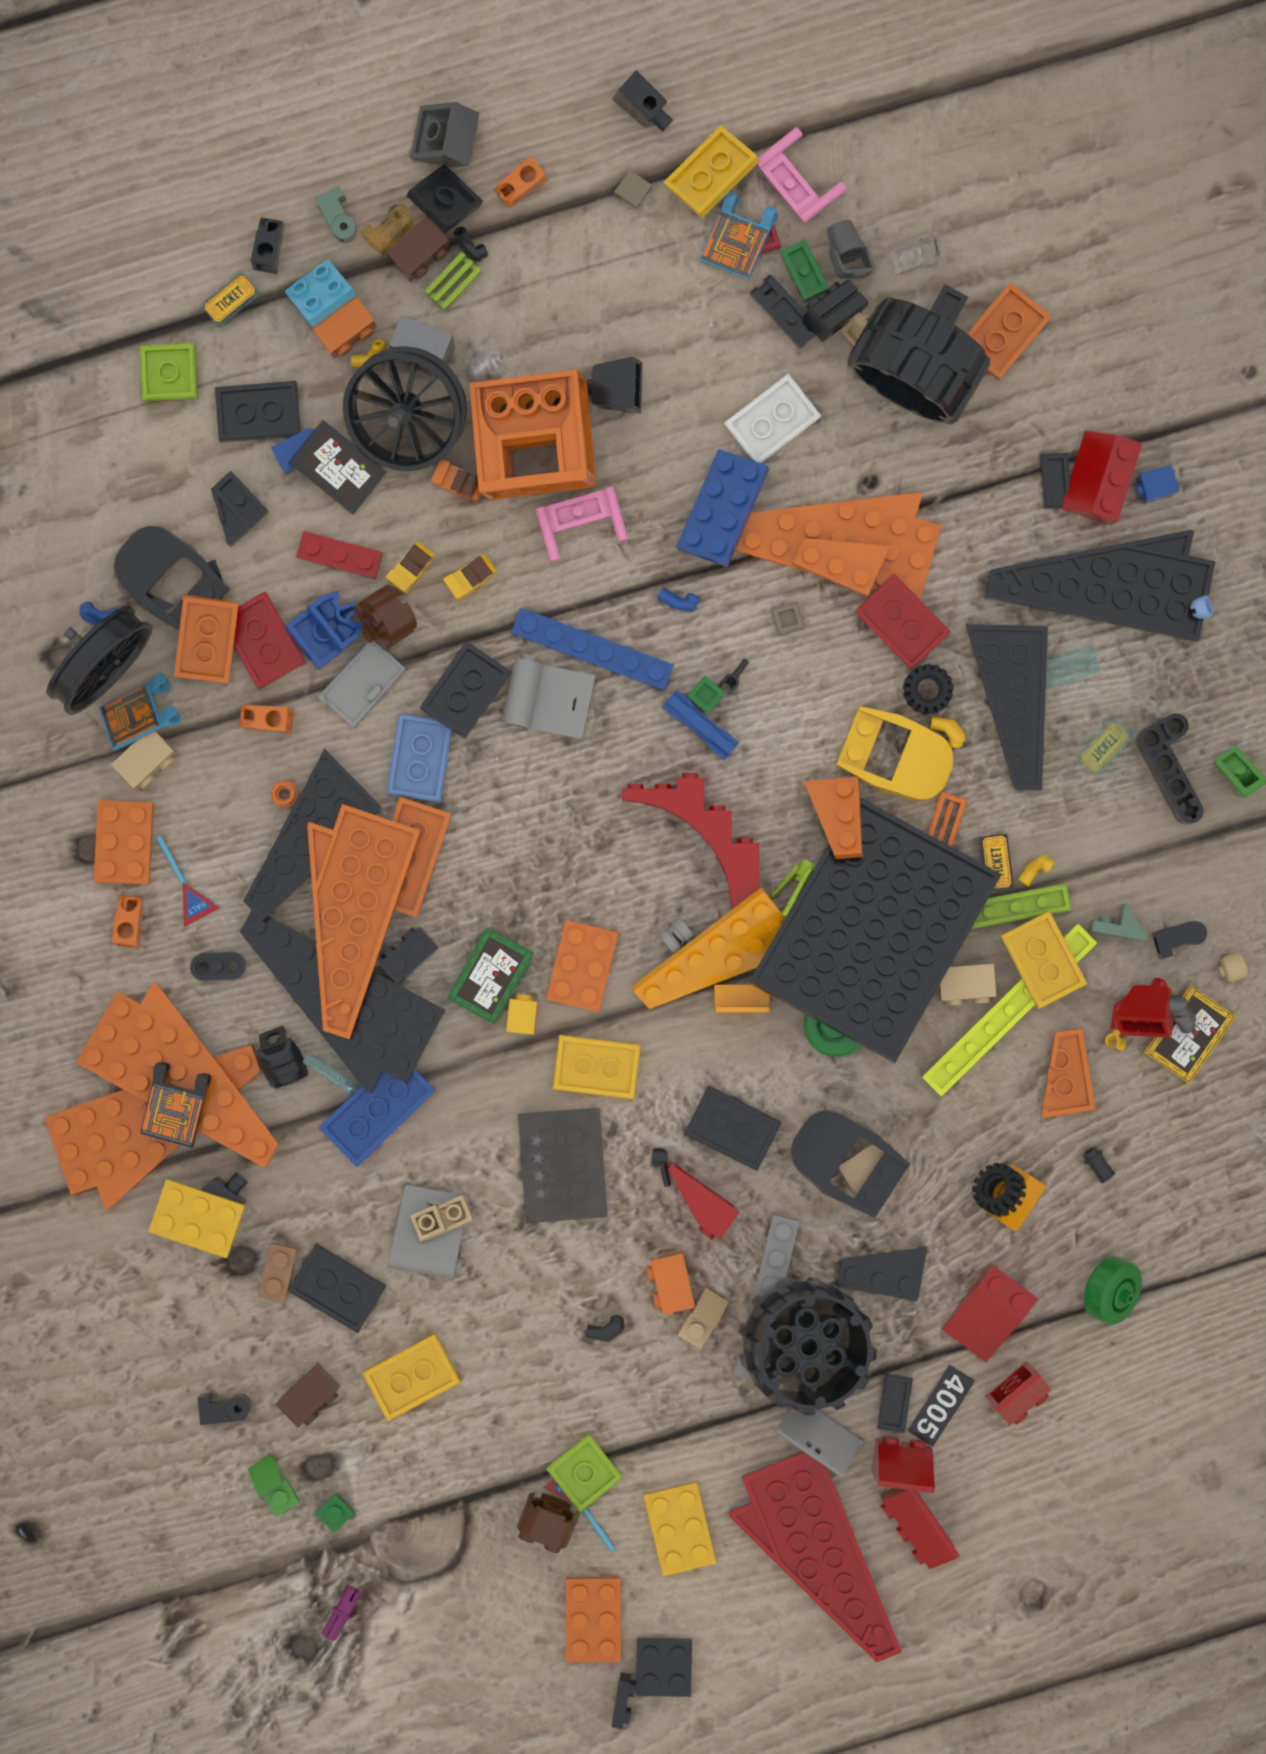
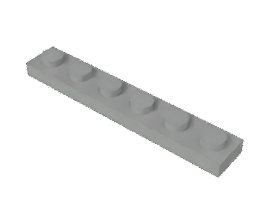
[734,1214,800,1380]

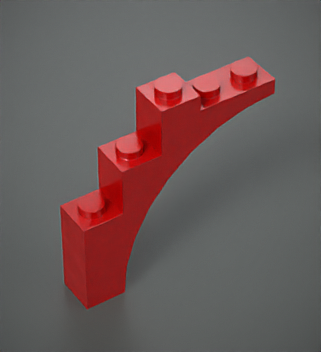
[622,773,760,910]

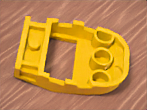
[835,706,953,802]

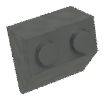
[410,102,479,167]

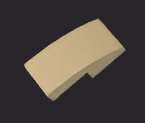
[410,1195,475,1242]

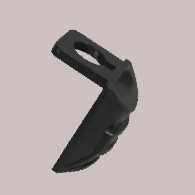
[257,1026,308,1089]

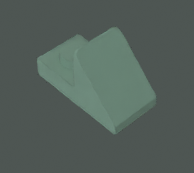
[1088,904,1147,941]

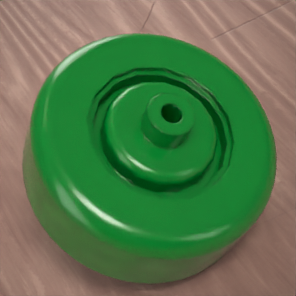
[804,1014,864,1058]
[1084,1256,1142,1325]

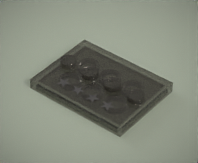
[518,1107,608,1223]

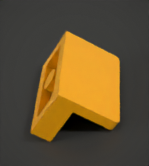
[714,985,770,1013]
[982,1163,1046,1232]

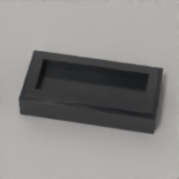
[1039,452,1070,510]
[877,1373,913,1433]

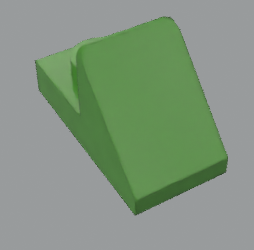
[1214,746,1266,798]
[248,1454,300,1517]

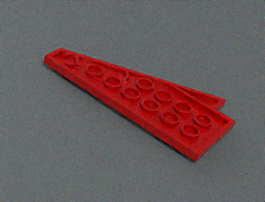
[728,1450,902,1663]

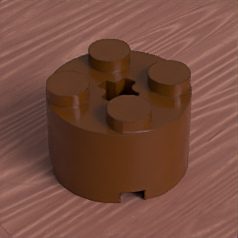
[353,585,417,650]
[517,1492,580,1553]

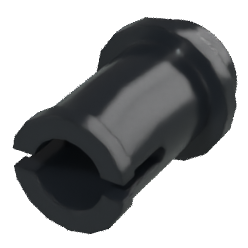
[1082,1147,1115,1183]

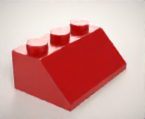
[1060,431,1143,525]
[880,1488,960,1569]

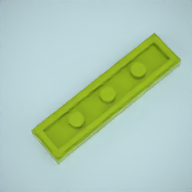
[972,884,1071,929]

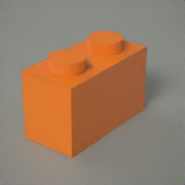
[311,296,377,359]
[646,1251,695,1315]

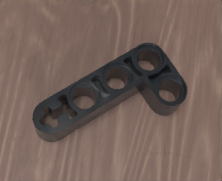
[1135,713,1204,825]

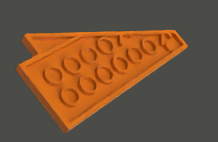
[735,492,942,599]
[44,1045,261,1210]

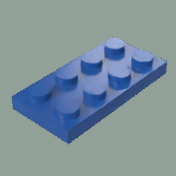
[676,449,770,567]
[319,1069,436,1167]

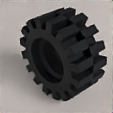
[903,664,954,715]
[972,1162,1026,1217]

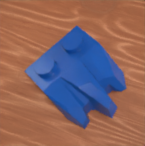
[284,591,363,670]

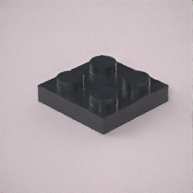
[407,164,483,234]
[636,1638,692,1697]

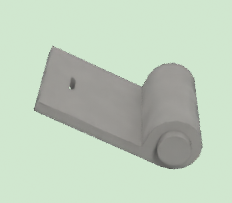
[502,654,596,740]
[389,1184,470,1279]

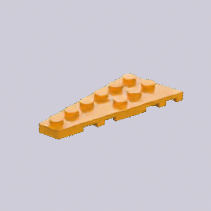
[631,887,787,1009]

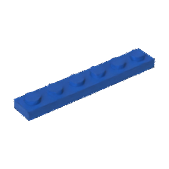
[511,608,674,691]

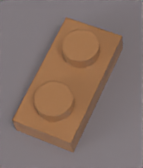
[258,1242,298,1303]

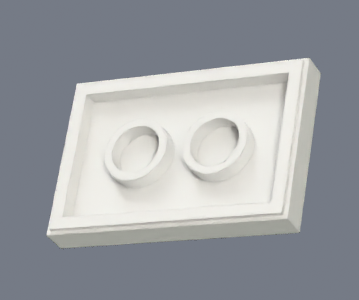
[724,373,822,463]

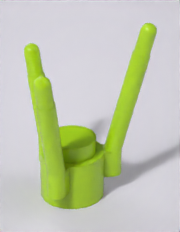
[770,859,816,916]

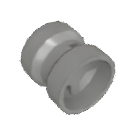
[658,917,695,953]

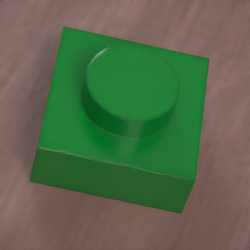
[687,676,725,715]
[315,1493,355,1533]

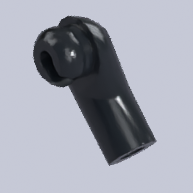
[453,227,488,262]
[585,1315,625,1342]

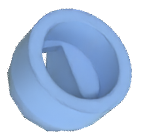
[1190,595,1213,619]

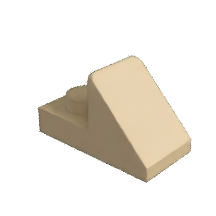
[677,1287,729,1349]

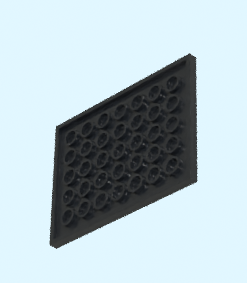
[749,798,1002,1064]

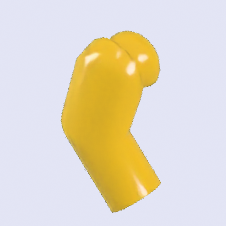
[351,339,388,368]
[930,716,966,749]
[1017,854,1055,887]

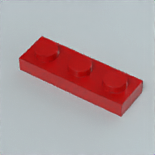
[296,531,383,580]

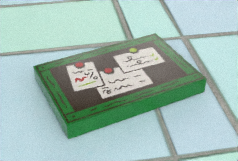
[447,927,535,1025]

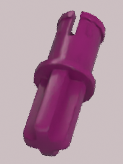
[322,1585,362,1641]

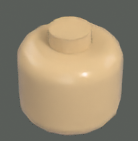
[1218,953,1248,983]

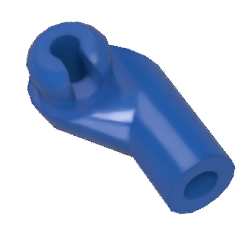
[658,588,700,612]
[79,602,117,626]

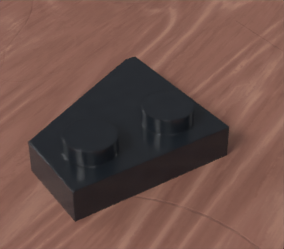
[211,471,269,547]

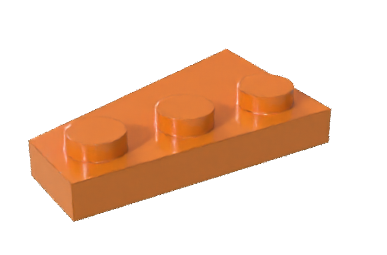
[793,538,890,597]
[804,777,863,859]
[1040,1028,1096,1118]

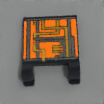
[140,1062,212,1148]

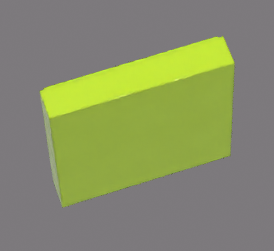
[140,343,198,402]
[546,1433,623,1512]

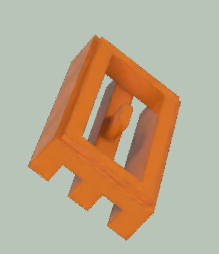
[927,791,967,847]

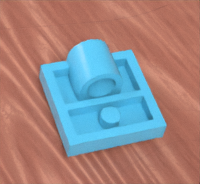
[285,259,357,328]

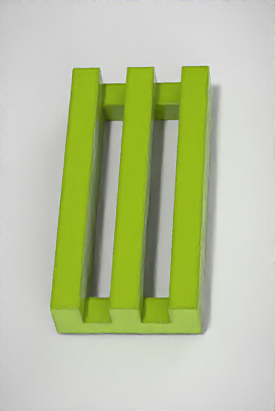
[425,252,482,311]

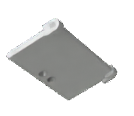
[317,641,407,728]
[776,1408,865,1478]

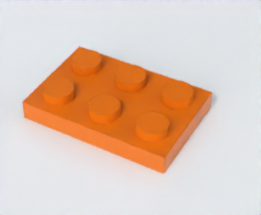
[967,282,1052,381]
[174,595,239,684]
[94,800,154,885]
[546,920,619,1012]
[566,1577,621,1662]

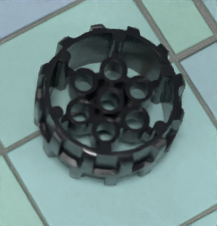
[848,297,990,425]
[738,1277,877,1416]

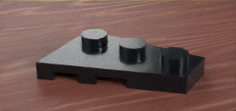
[836,1246,927,1301]

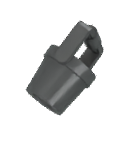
[827,220,875,279]

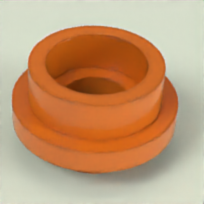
[271,781,298,808]

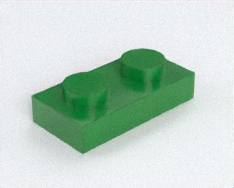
[780,240,828,302]

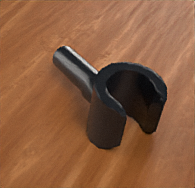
[718,659,749,695]
[652,1148,671,1187]

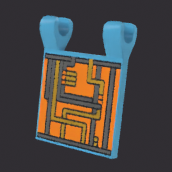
[700,191,778,280]
[99,673,182,751]

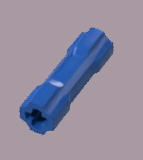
[662,690,739,760]

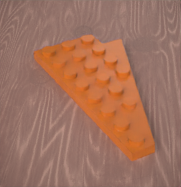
[307,804,421,1039]
[76,982,280,1169]

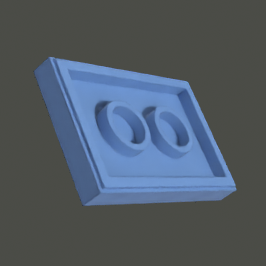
[386,713,452,803]

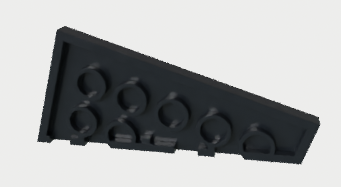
[965,624,1048,791]
[243,748,382,921]

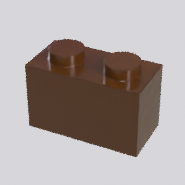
[386,216,450,282]
[275,1362,340,1428]

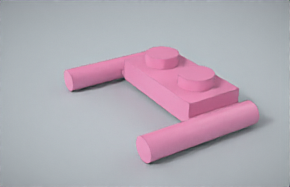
[756,127,847,224]
[535,487,629,562]

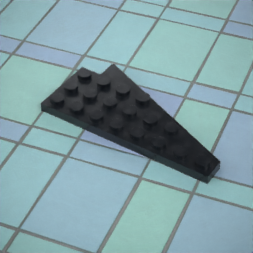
[984,530,1216,642]
[240,910,446,1093]

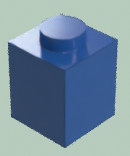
[1134,465,1180,504]

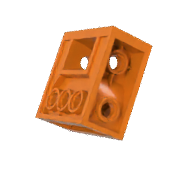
[469,369,597,500]

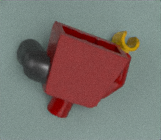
[1105,978,1196,1051]

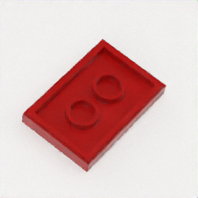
[854,573,951,670]
[233,592,306,690]

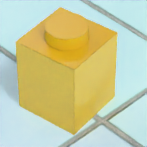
[506,994,538,1035]

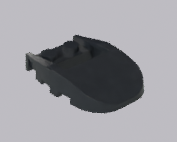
[114,526,230,630]
[791,1110,911,1218]

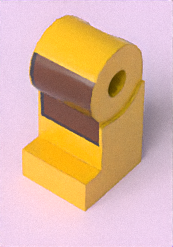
[385,541,436,596]
[443,553,498,603]

